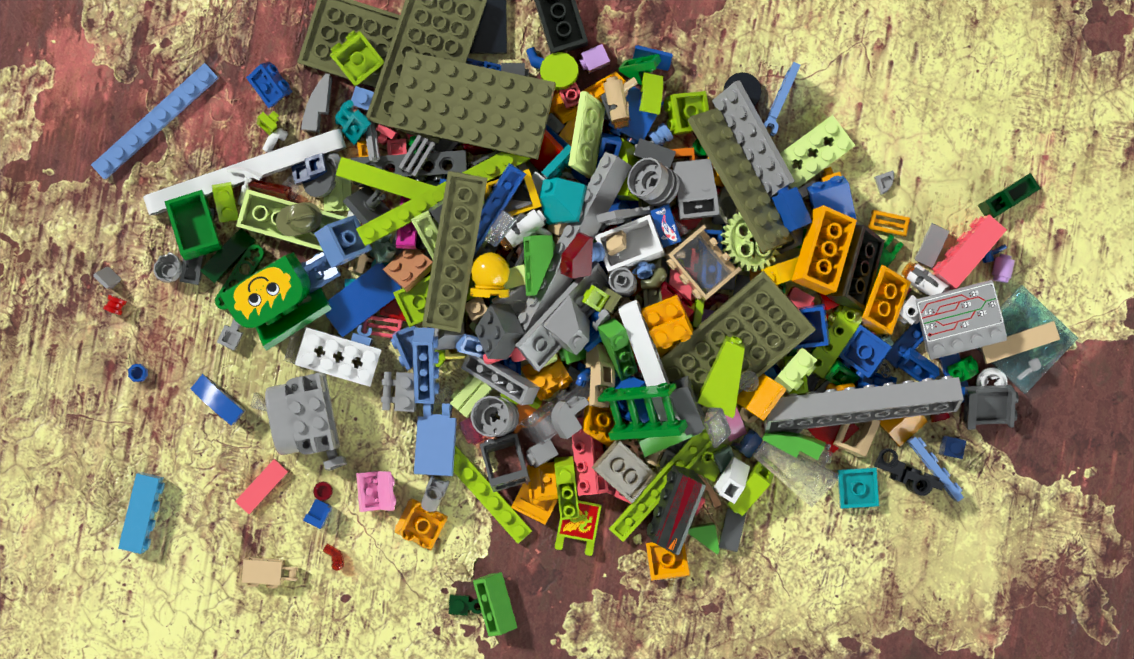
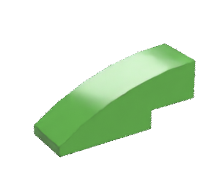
[762,431,826,460]

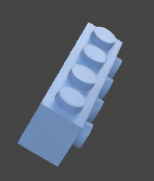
[412,327,440,404]

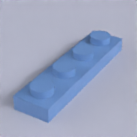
[906,436,964,502]

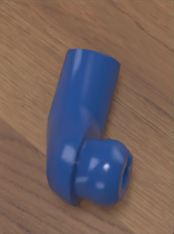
[526,47,544,70]

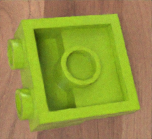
[329,31,384,87]
[663,91,709,135]

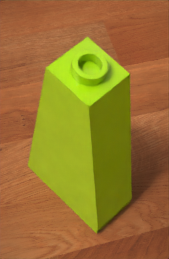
[697,336,745,418]

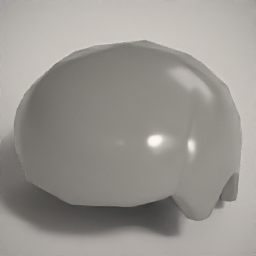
[153,252,182,283]

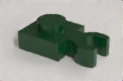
[448,594,481,616]

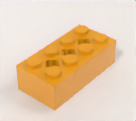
[792,205,857,295]

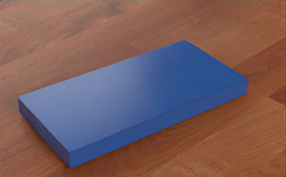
[325,263,402,338]

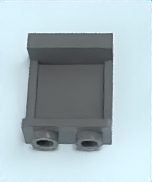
[963,385,1018,430]

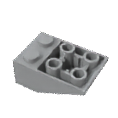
[672,159,719,221]

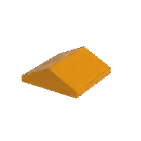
[878,415,928,447]
[646,542,690,581]

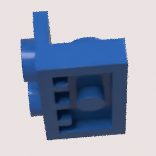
[246,62,292,108]

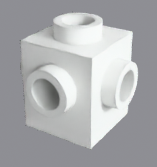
[898,295,920,325]

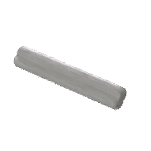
[365,113,380,163]

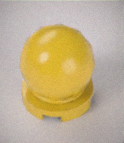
[470,252,510,298]

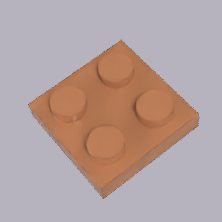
[383,248,433,293]

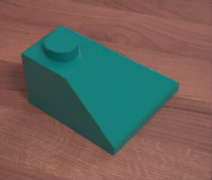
[539,178,587,225]

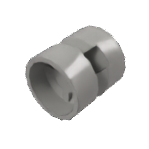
[608,267,638,297]

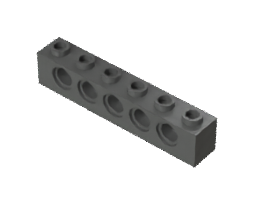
[351,150,469,187]

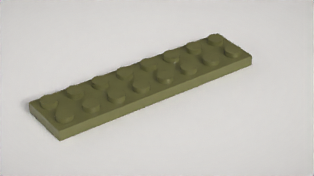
[688,108,793,253]
[422,171,488,333]

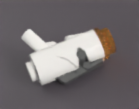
[497,209,552,251]
[902,262,950,296]

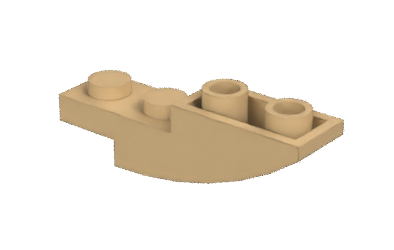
[586,341,615,408]

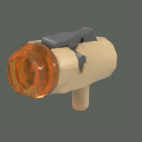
[601,76,638,129]

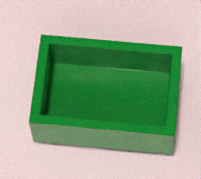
[164,190,222,261]

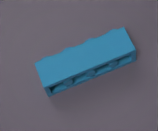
[118,472,165,554]

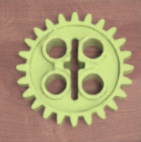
[720,212,782,272]

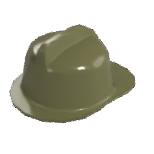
[276,202,322,237]

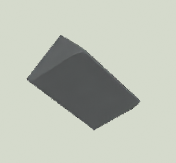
[633,138,676,169]

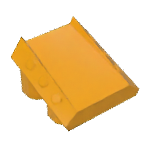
[582,397,615,447]
[395,498,448,550]

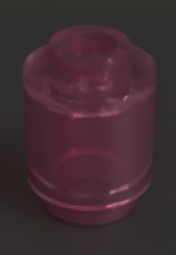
[459,417,483,445]

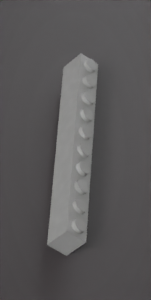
[518,152,632,332]

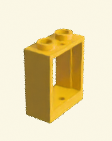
[485,169,541,221]

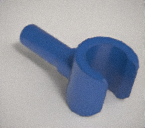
[982,244,1007,263]

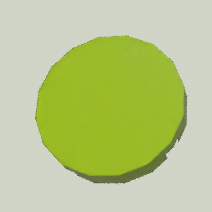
[540,52,579,90]

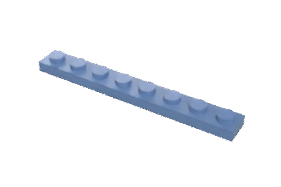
[91,63,219,180]

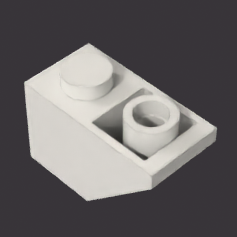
[713,456,750,504]

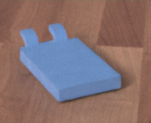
[764,62,801,137]
[414,403,457,476]

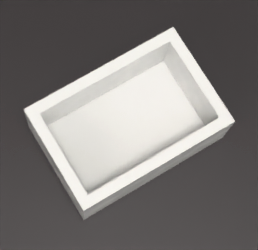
[595,215,666,274]

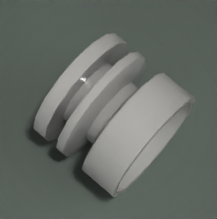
[627,158,680,207]
[471,396,519,437]

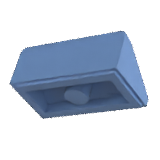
[455,334,485,358]

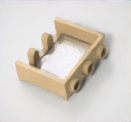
[666,225,742,301]

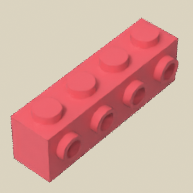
[572,417,608,496]

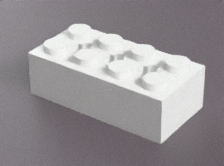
[295,327,381,387]

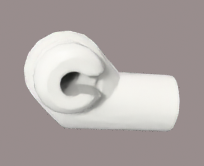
[263,128,288,153]

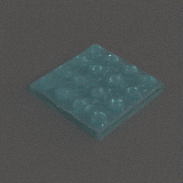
[976,285,1078,394]

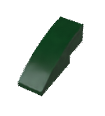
[978,173,1041,218]
[200,228,256,284]

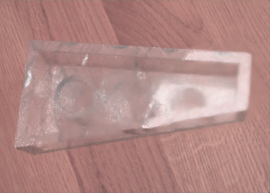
[518,379,590,445]
[753,441,838,507]

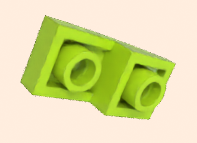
[639,73,663,115]

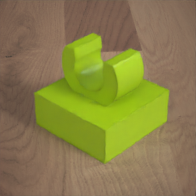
[257,111,279,135]
[582,285,610,312]

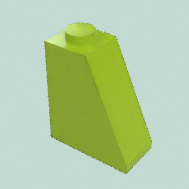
[727,458,776,516]

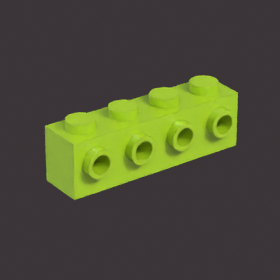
[807,305,863,379]

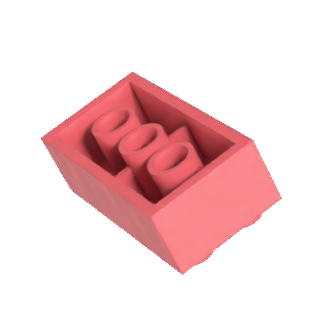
[932,215,1007,290]

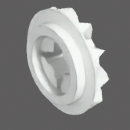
[976,368,1007,386]

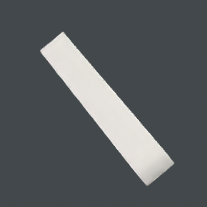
[618,300,680,421]

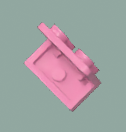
[356,471,396,512]

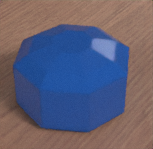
[128,364,148,382]

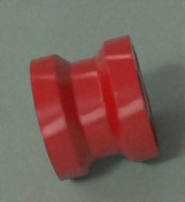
[103,294,127,315]

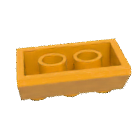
[862,265,911,335]

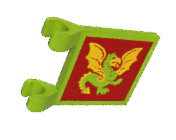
[555,500,602,556]

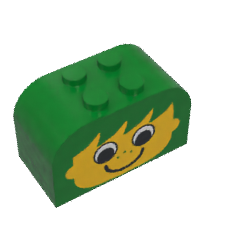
[220,252,311,328]

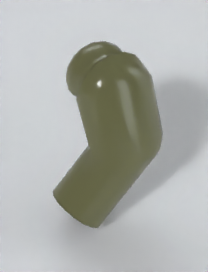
[641,267,667,289]

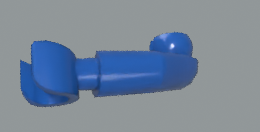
[576,362,591,387]

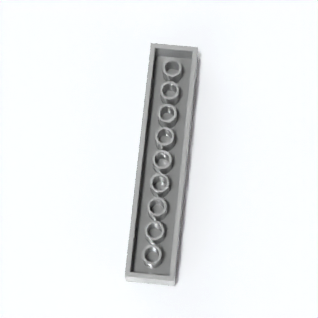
[763,376,963,433]

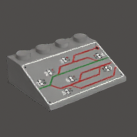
[915,280,1007,360]

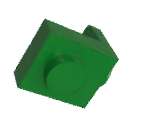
[947,355,979,382]

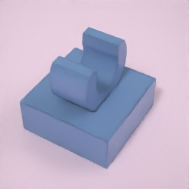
[351,325,373,346]

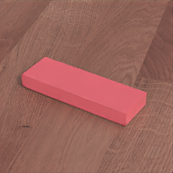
[235,459,289,514]

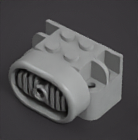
[265,372,340,455]

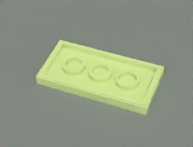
[568,91,605,179]

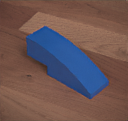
[191,374,246,425]

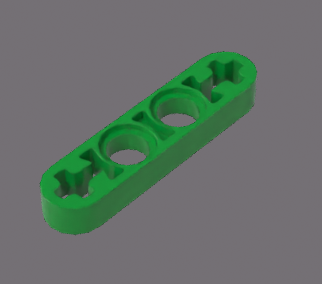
[215,244,265,310]

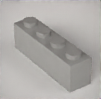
[461,354,540,405]

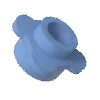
[632,261,655,279]

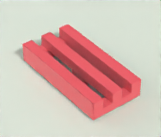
[362,316,403,338]

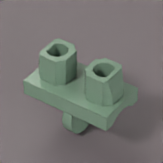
[369,233,397,264]

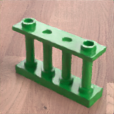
[598,383,688,440]

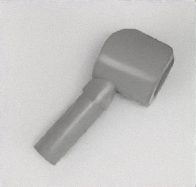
[1017,358,1041,380]

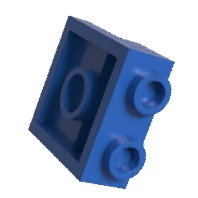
[838,325,893,379]

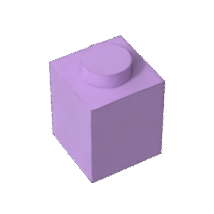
[579,44,610,74]

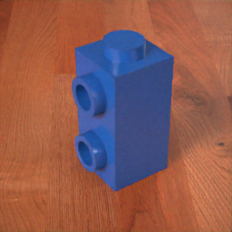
[772,186,812,232]

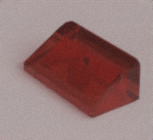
[248,179,292,201]

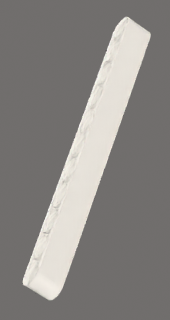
[143,129,347,216]

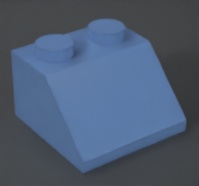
[314,215,372,268]

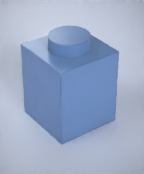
[351,86,374,112]

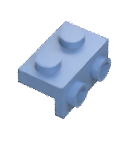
[301,252,341,294]
[391,325,416,371]

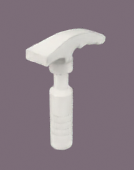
[227,167,263,206]

